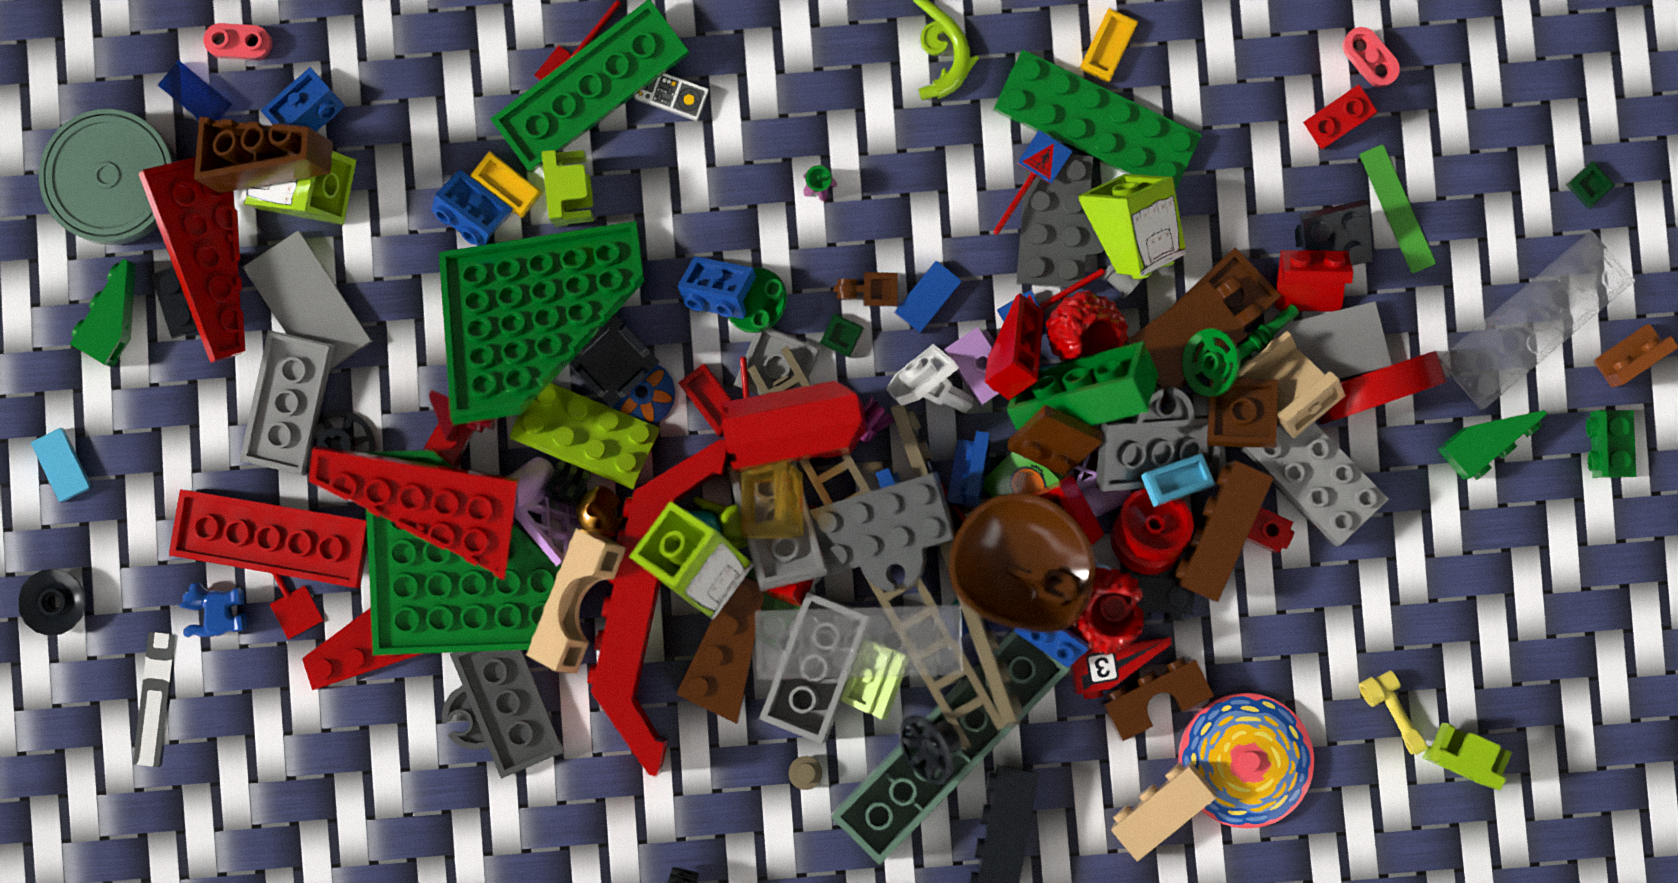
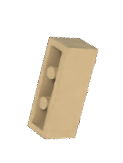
[1111,761,1217,862]

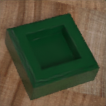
[1565,161,1615,209]
[820,313,864,358]

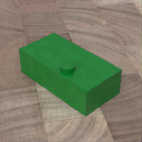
[1007,341,1159,431]

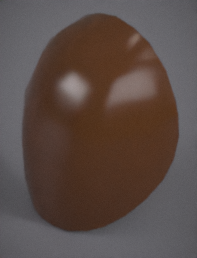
[949,493,1096,633]

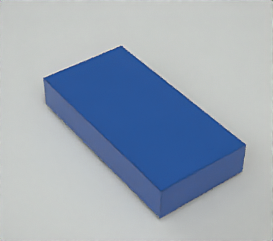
[894,261,962,333]

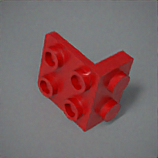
[1275,250,1354,312]

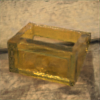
[741,461,803,538]

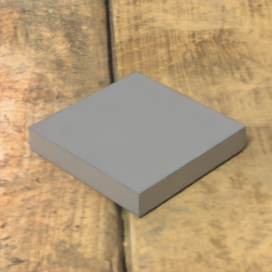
[734,328,821,395]

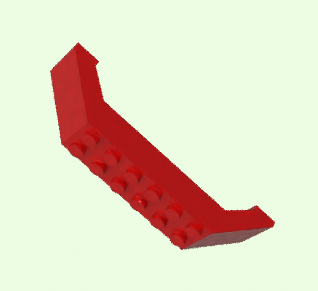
[587,439,729,777]

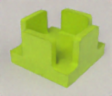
[542,150,594,228]
[1422,722,1512,791]

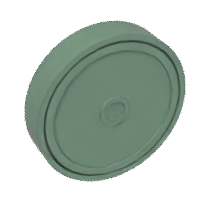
[39,109,177,245]

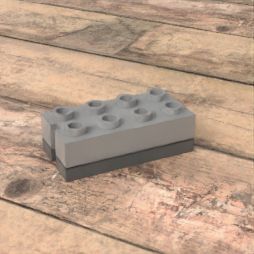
[1240,422,1388,546]

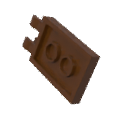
[1127,275,1262,395]

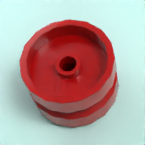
[1110,488,1194,574]

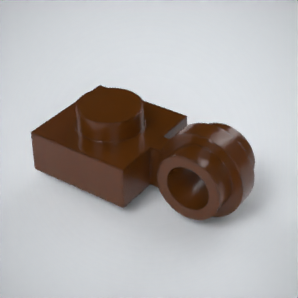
[834,272,898,307]

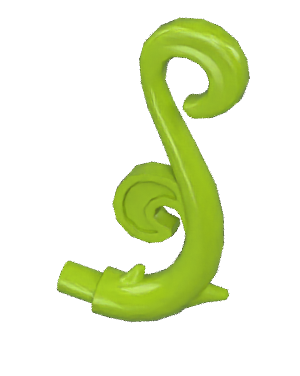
[913,0,979,101]

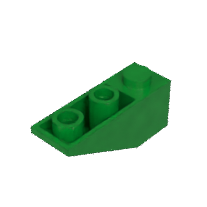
[70,258,136,367]
[1437,410,1547,480]

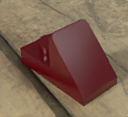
[429,390,499,442]

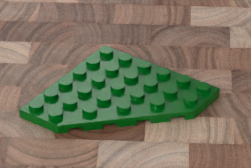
[439,221,645,425]
[364,449,561,655]

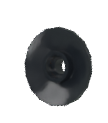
[18,569,86,636]

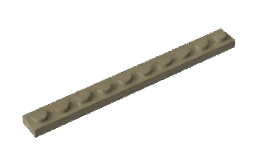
[891,404,1023,728]

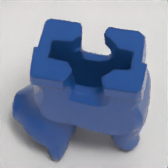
[179,582,247,638]

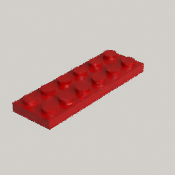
[169,489,368,588]

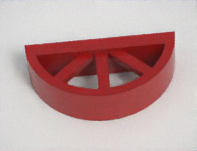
[1318,351,1447,425]

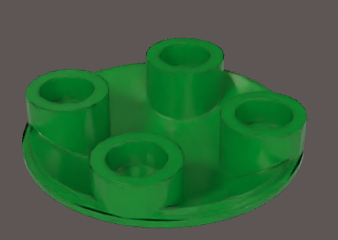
[727,267,787,333]

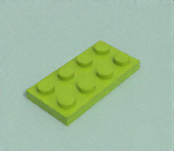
[510,383,660,490]

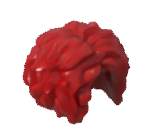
[1046,291,1129,362]
[1070,566,1144,655]

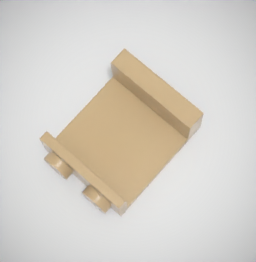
[1237,331,1345,439]

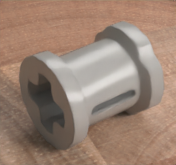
[1099,264,1142,300]

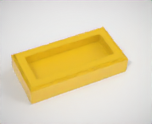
[1079,8,1138,83]
[470,151,543,219]

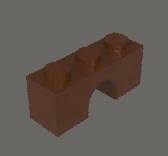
[1102,656,1214,741]

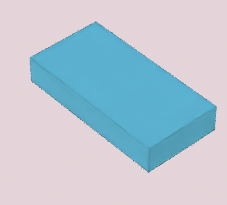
[30,427,93,503]
[1141,453,1215,507]

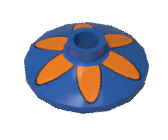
[612,364,676,424]

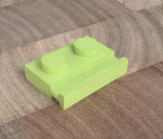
[840,638,911,720]

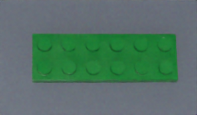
[490,0,690,173]
[993,49,1202,190]

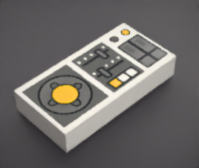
[635,73,709,122]

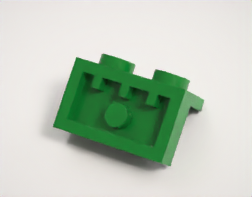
[1586,410,1637,478]

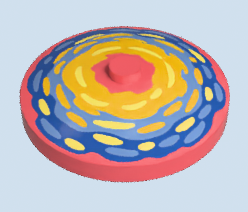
[1178,693,1314,828]

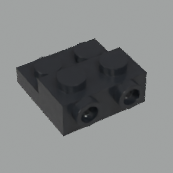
[150,267,198,338]
[1126,547,1195,621]

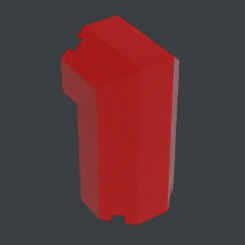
[721,381,868,473]

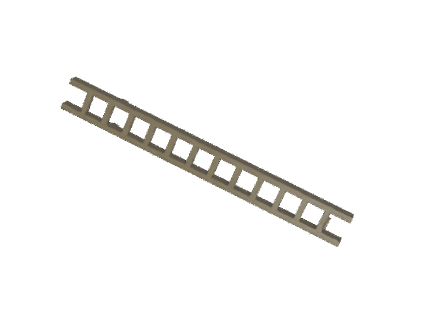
[747,346,1005,750]

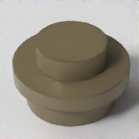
[789,756,822,790]

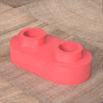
[203,23,272,61]
[1342,27,1400,88]

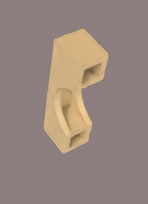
[527,529,626,674]

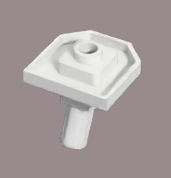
[886,344,974,413]

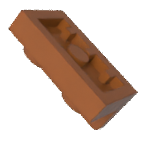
[1594,324,1678,388]

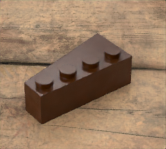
[194,116,333,193]
[1175,461,1273,602]
[676,576,766,724]

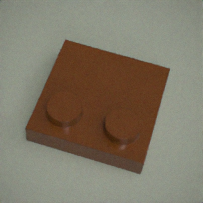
[1207,378,1279,448]
[1008,404,1103,476]

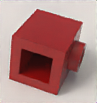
[1246,507,1295,553]

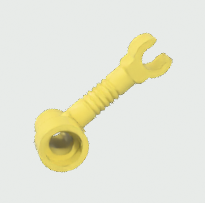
[1359,670,1428,755]

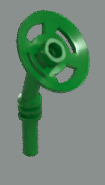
[1182,304,1299,396]

